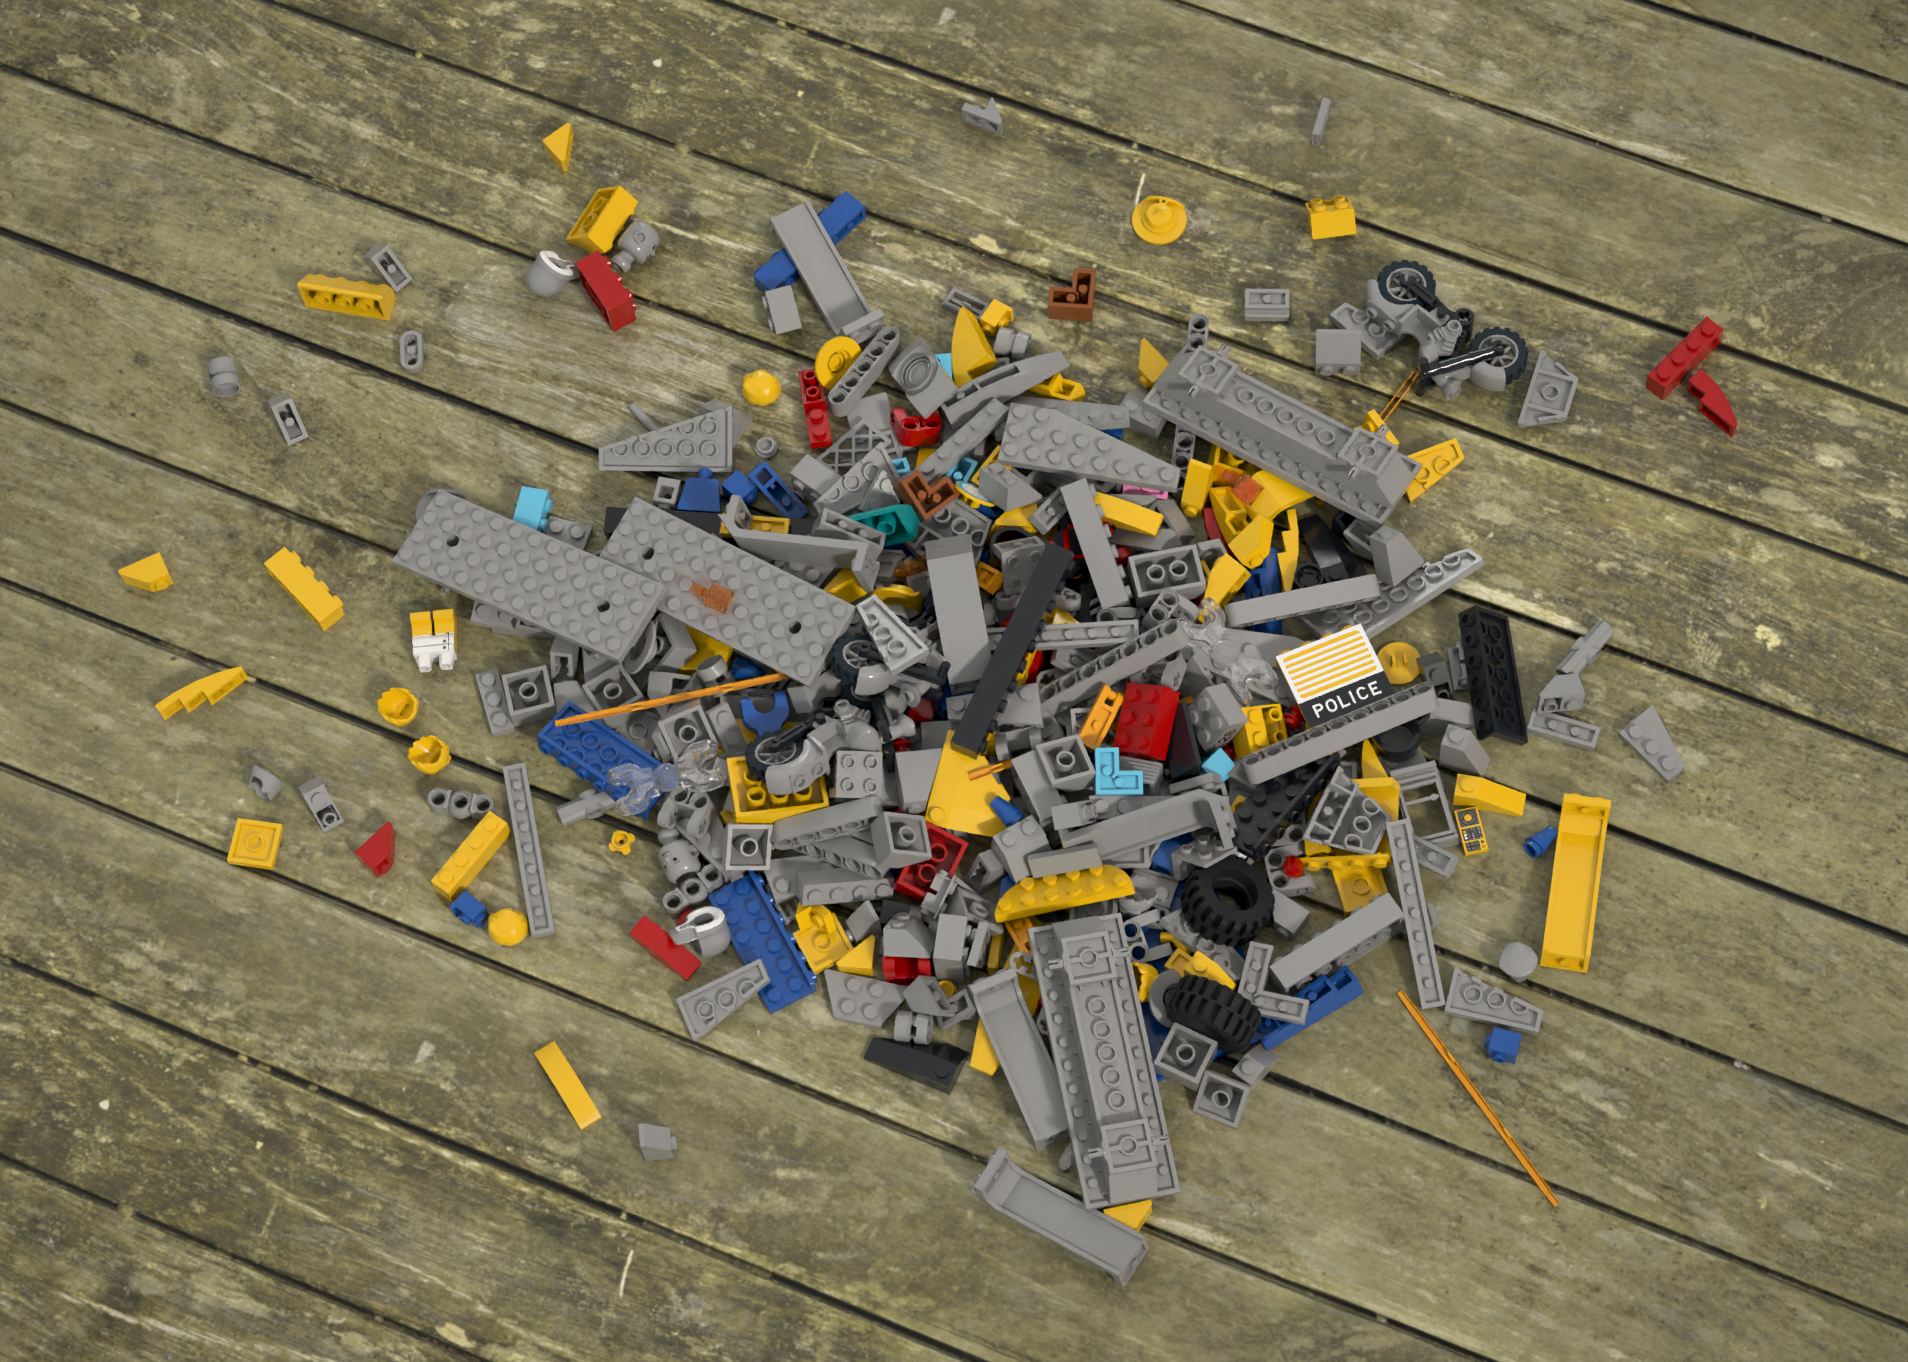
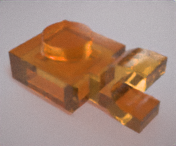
[1221,469,1264,506]
[893,554,928,579]
[689,582,735,614]

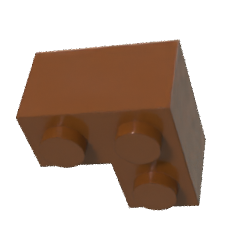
[1048,268,1097,322]
[892,469,960,521]

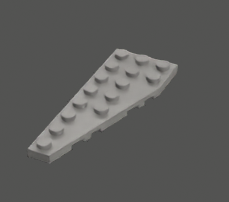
[998,403,1180,493]

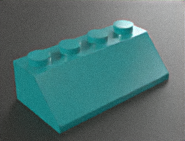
[846,504,920,547]

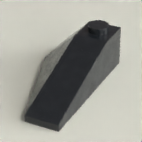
[1297,514,1367,584]
[863,1037,970,1095]

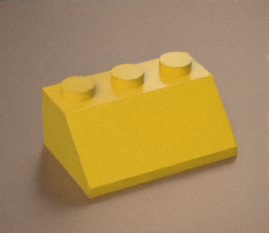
[565,186,638,253]

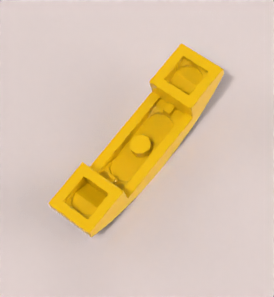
[534,1041,602,1130]

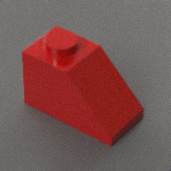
[355,821,396,878]

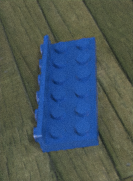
[537,701,678,820]
[707,870,818,1015]

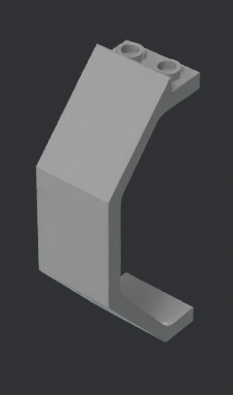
[925,534,992,695]

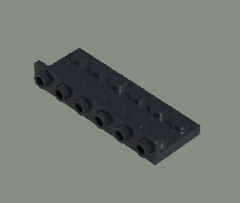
[1458,605,1528,746]
[1215,752,1341,863]

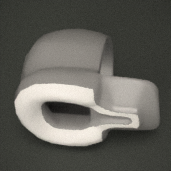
[526,250,579,297]
[668,906,731,958]

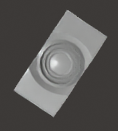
[888,335,958,419]

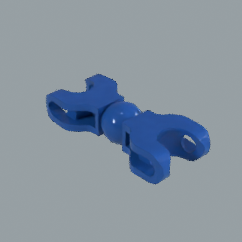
[740,691,789,736]

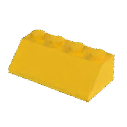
[297,274,396,321]

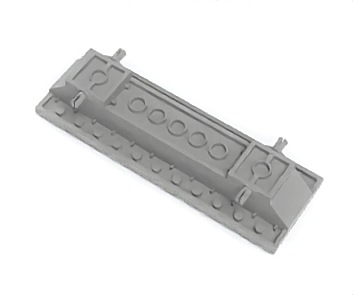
[1142,343,1422,529]
[392,489,667,664]
[599,497,857,689]
[1027,913,1181,1211]

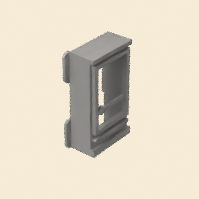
[1389,760,1461,848]

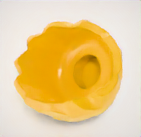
[742,370,781,406]
[377,687,419,727]
[407,735,451,775]
[488,908,529,946]
[1132,962,1159,1003]

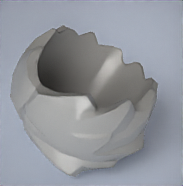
[1117,875,1159,917]

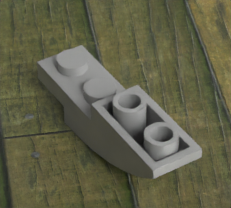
[470,601,555,638]

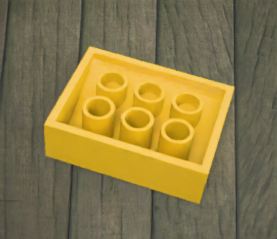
[726,756,829,824]

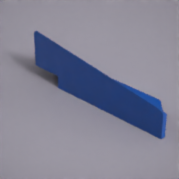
[1244,547,1283,635]
[1262,965,1363,1051]

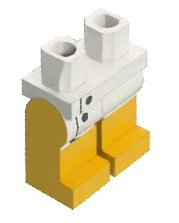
[410,609,457,673]

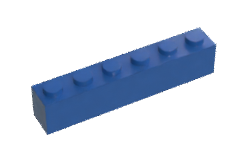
[753,191,866,294]

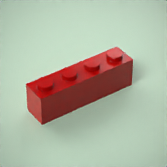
[1645,316,1724,401]

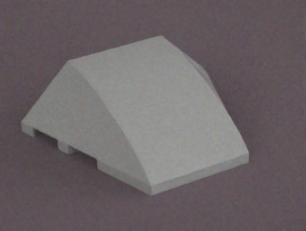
[902,498,992,569]
[1302,766,1392,855]

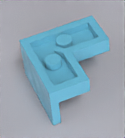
[1093,747,1143,796]

